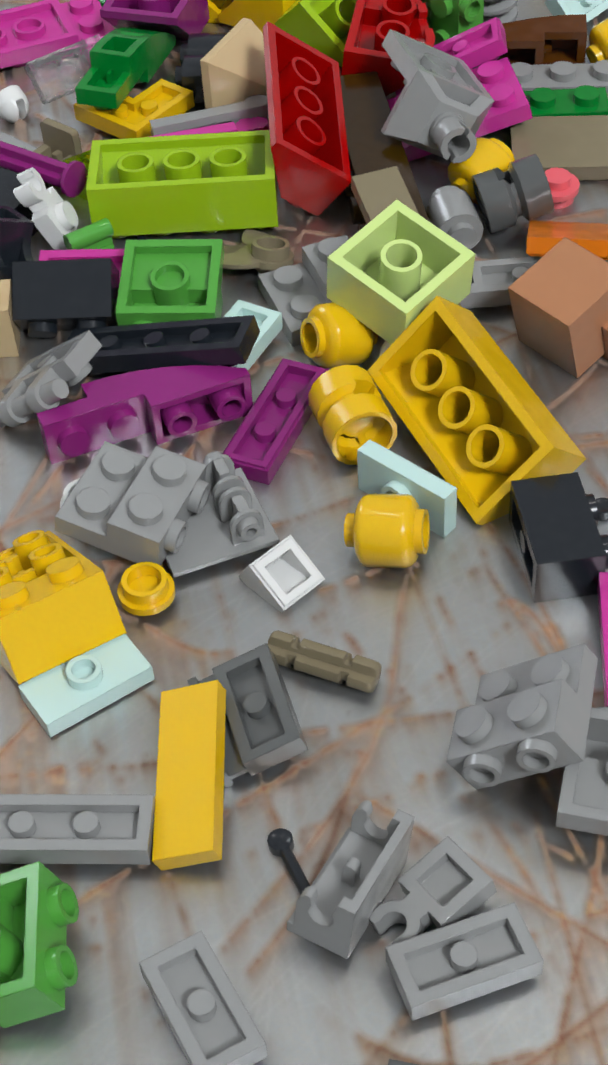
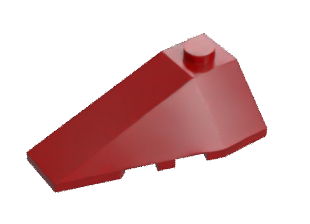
[341,0,435,96]

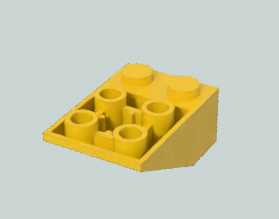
[0,530,127,684]

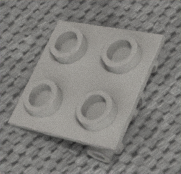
[165,451,280,578]

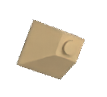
[200,18,269,120]

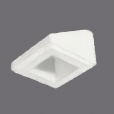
[239,534,325,613]

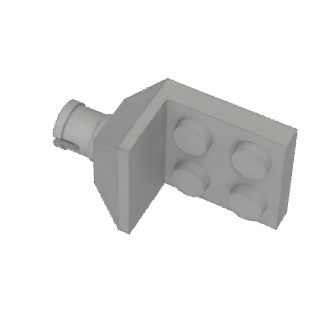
[381,29,494,163]

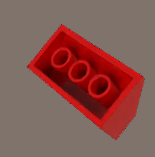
[262,21,351,216]

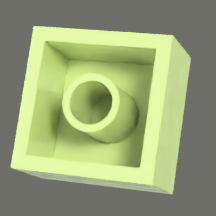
[327,200,476,344]

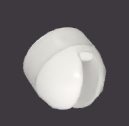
[0,85,29,123]

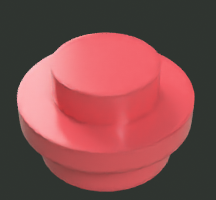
[545,167,580,209]

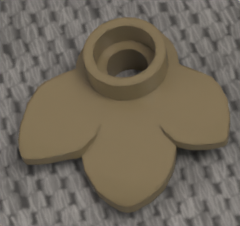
[223,229,294,274]

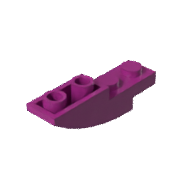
[37,365,253,465]

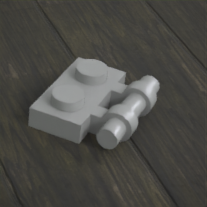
[0,330,102,428]

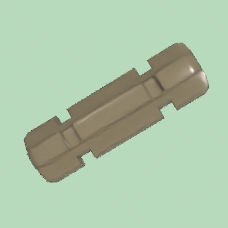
[267,630,382,693]

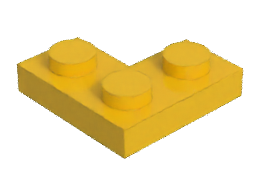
[73,78,195,139]

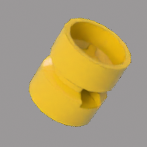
[308,364,397,465]

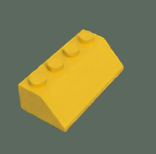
[367,296,586,525]

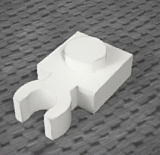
[13,167,78,250]

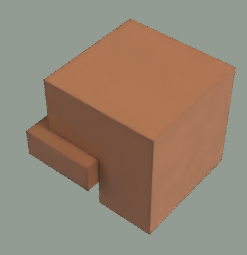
[508,237,608,379]

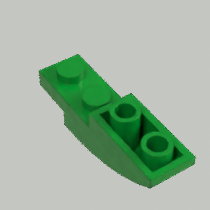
[75,27,176,110]

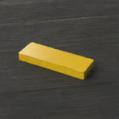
[152,680,226,871]

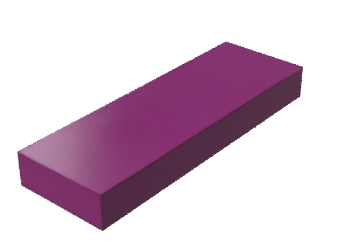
[222,358,329,485]

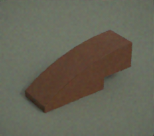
[497,14,587,65]

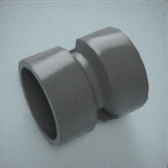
[471,154,554,234]

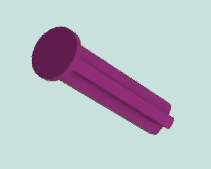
[0,141,87,198]

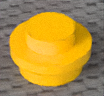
[117,562,175,616]

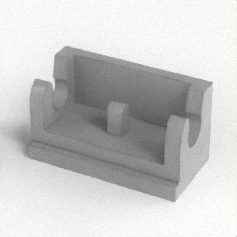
[287,800,415,960]

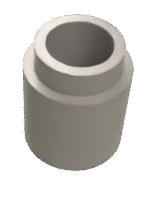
[426,185,483,249]

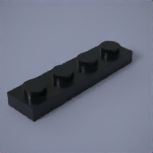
[67,315,260,376]

